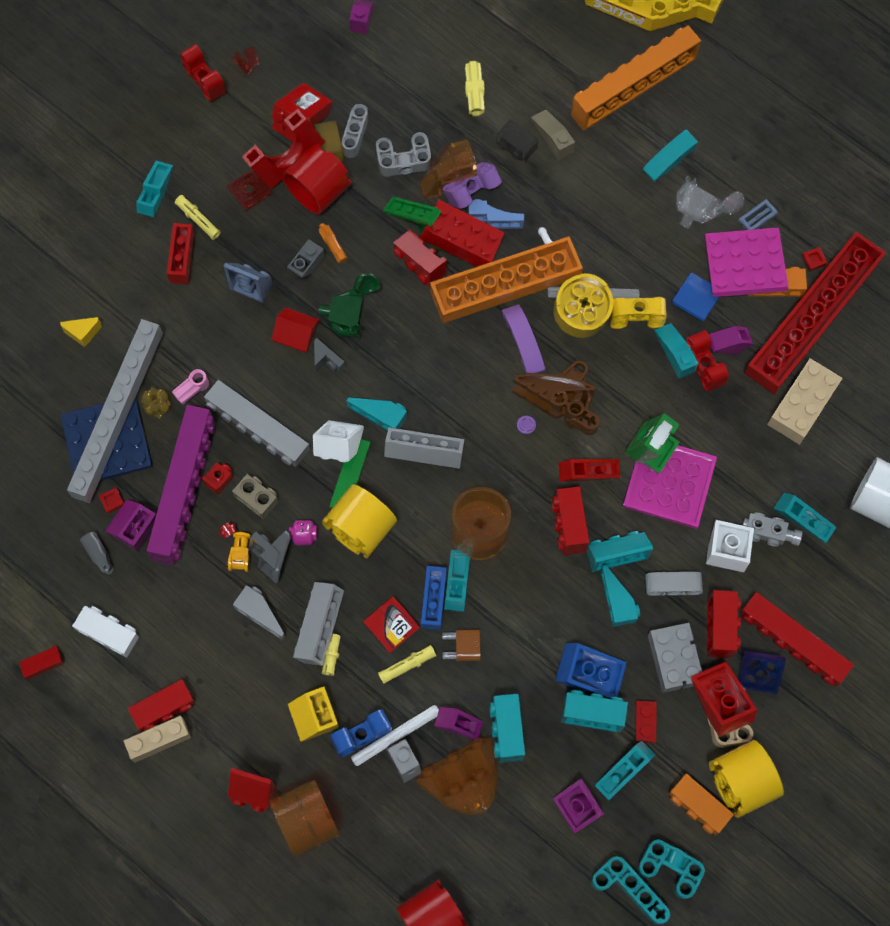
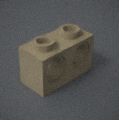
[232,474,278,520]

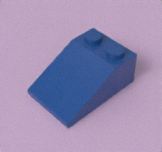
[555,643,627,699]

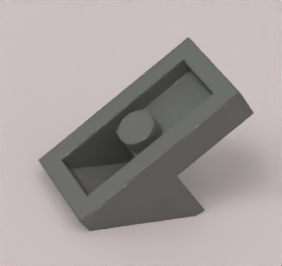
[314,338,345,373]

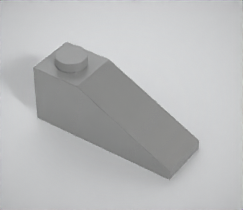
[233,585,285,640]

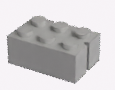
[648,623,702,693]

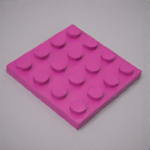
[705,227,788,297]
[623,446,717,529]

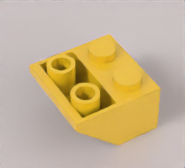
[288,687,339,742]

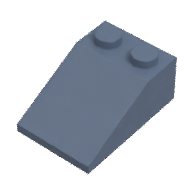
[224,263,273,303]

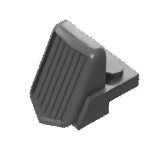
[248,530,291,584]

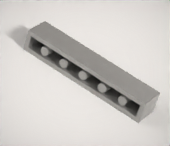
[204,380,310,467]

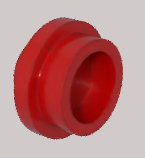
[219,522,237,539]

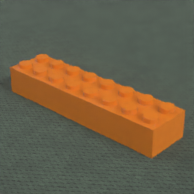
[571,25,701,131]
[430,237,583,324]

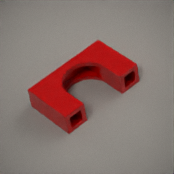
[242,108,326,189]

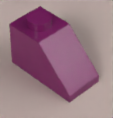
[349,0,374,34]
[434,707,483,741]

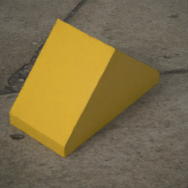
[60,317,102,347]

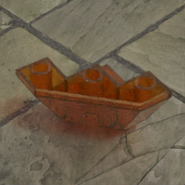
[416,738,498,815]

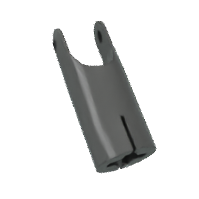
[80,532,114,574]

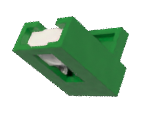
[624,413,680,474]

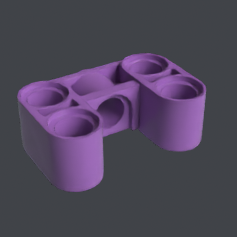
[442,162,502,209]

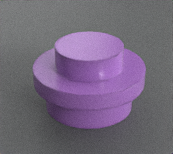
[517,416,536,434]

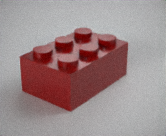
[551,487,589,556]
[707,590,741,659]

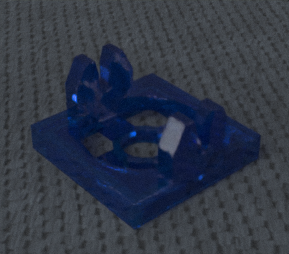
[738,651,786,694]

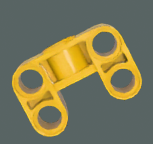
[610,297,667,329]

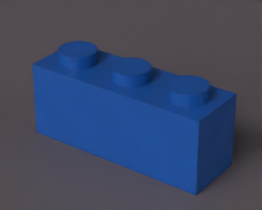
[421,566,447,631]

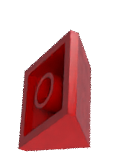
[272,307,320,353]

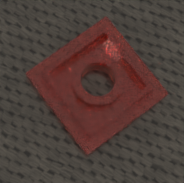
[227,170,272,211]

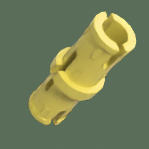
[322,634,341,676]

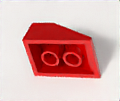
[691,662,757,737]
[228,768,276,813]

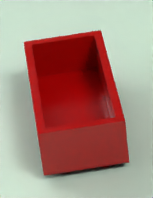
[420,199,504,267]

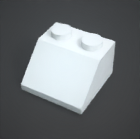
[313,420,364,462]
[706,520,754,572]

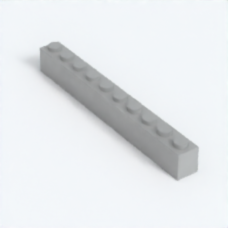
[67,319,163,503]

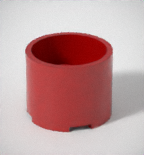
[281,143,352,215]
[396,880,468,926]

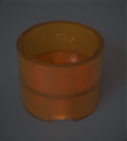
[450,487,511,560]
[269,779,340,858]

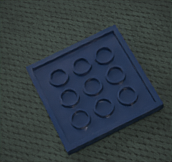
[60,397,152,481]

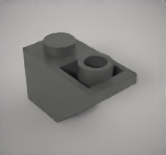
[287,239,325,278]

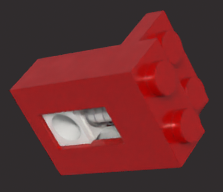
[271,83,332,142]

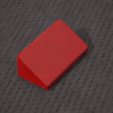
[19,646,64,680]

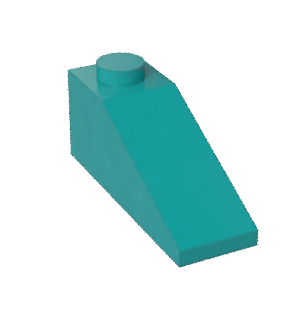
[654,323,699,379]
[346,397,407,431]
[773,493,836,543]
[600,565,640,627]
[595,740,656,800]

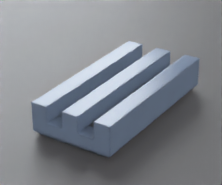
[738,199,778,230]

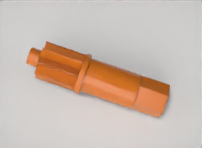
[319,223,348,264]

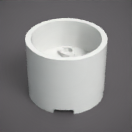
[850,457,890,528]

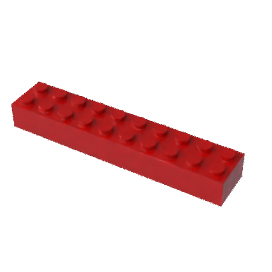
[744,232,886,395]

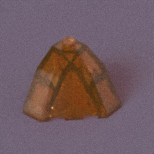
[420,139,477,199]

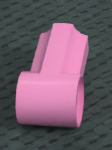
[172,369,209,405]

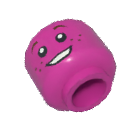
[289,520,317,546]

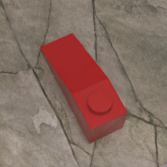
[558,459,621,482]

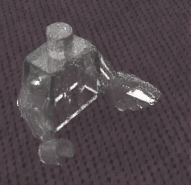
[676,176,745,229]

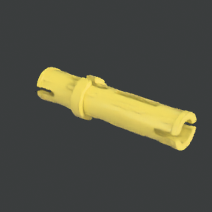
[175,195,221,240]
[378,645,436,684]

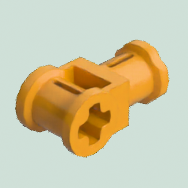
[228,532,250,572]

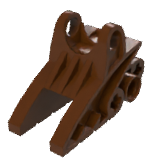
[512,361,600,435]

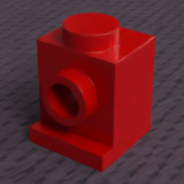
[201,463,233,495]

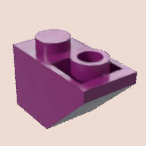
[709,326,753,355]

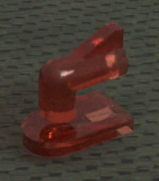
[231,47,260,74]

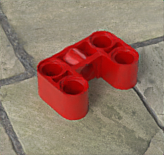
[180,44,226,102]
[686,330,729,392]

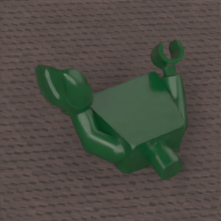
[319,273,380,338]

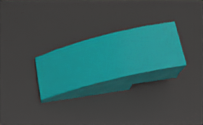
[643,129,698,182]
[136,161,173,217]
[444,550,471,612]

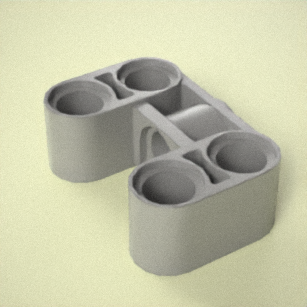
[376,132,431,177]

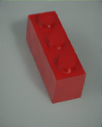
[167,223,195,284]
[128,679,195,733]

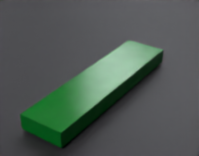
[383,197,441,227]
[329,439,371,509]

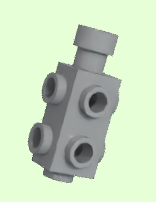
[742,512,802,547]

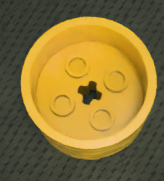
[553,274,614,338]
[322,484,397,558]
[709,740,784,818]

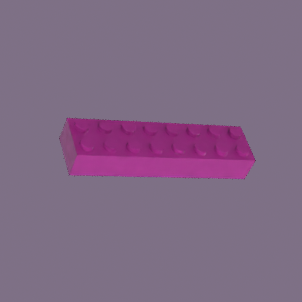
[147,405,216,566]

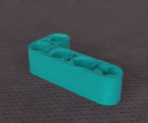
[591,856,670,925]

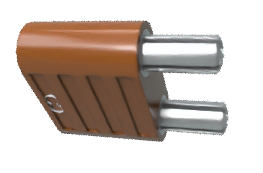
[442,630,480,661]

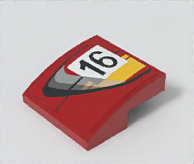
[362,596,420,653]

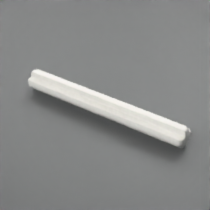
[351,705,439,766]

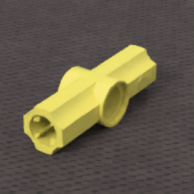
[465,61,485,116]

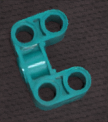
[637,840,705,899]

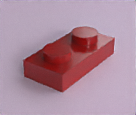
[635,701,657,743]

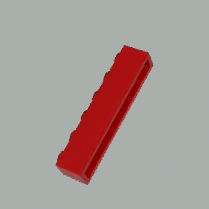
[739,592,854,687]

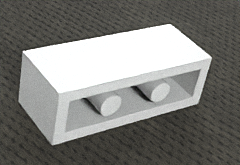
[72,606,139,658]

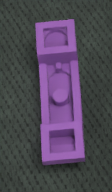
[501,304,545,374]

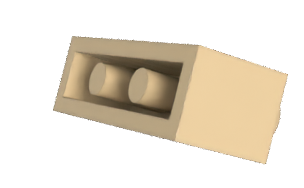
[124,716,191,762]

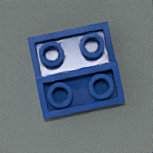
[672,272,720,322]

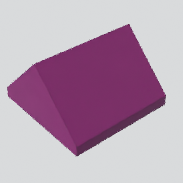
[553,779,604,833]

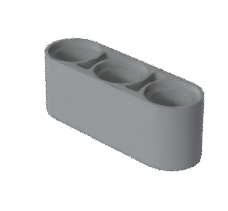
[342,104,368,158]
[645,572,703,596]

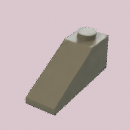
[531,110,575,160]

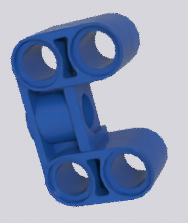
[330,709,392,758]

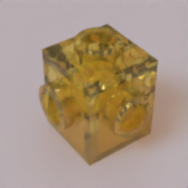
[141,387,171,419]

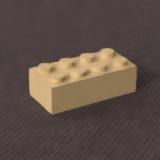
[767,359,842,445]

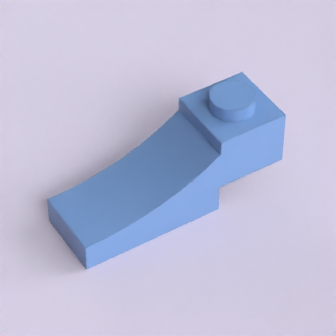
[468,199,524,229]

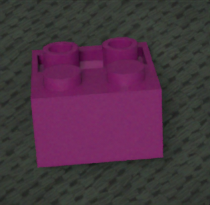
[105,500,157,552]

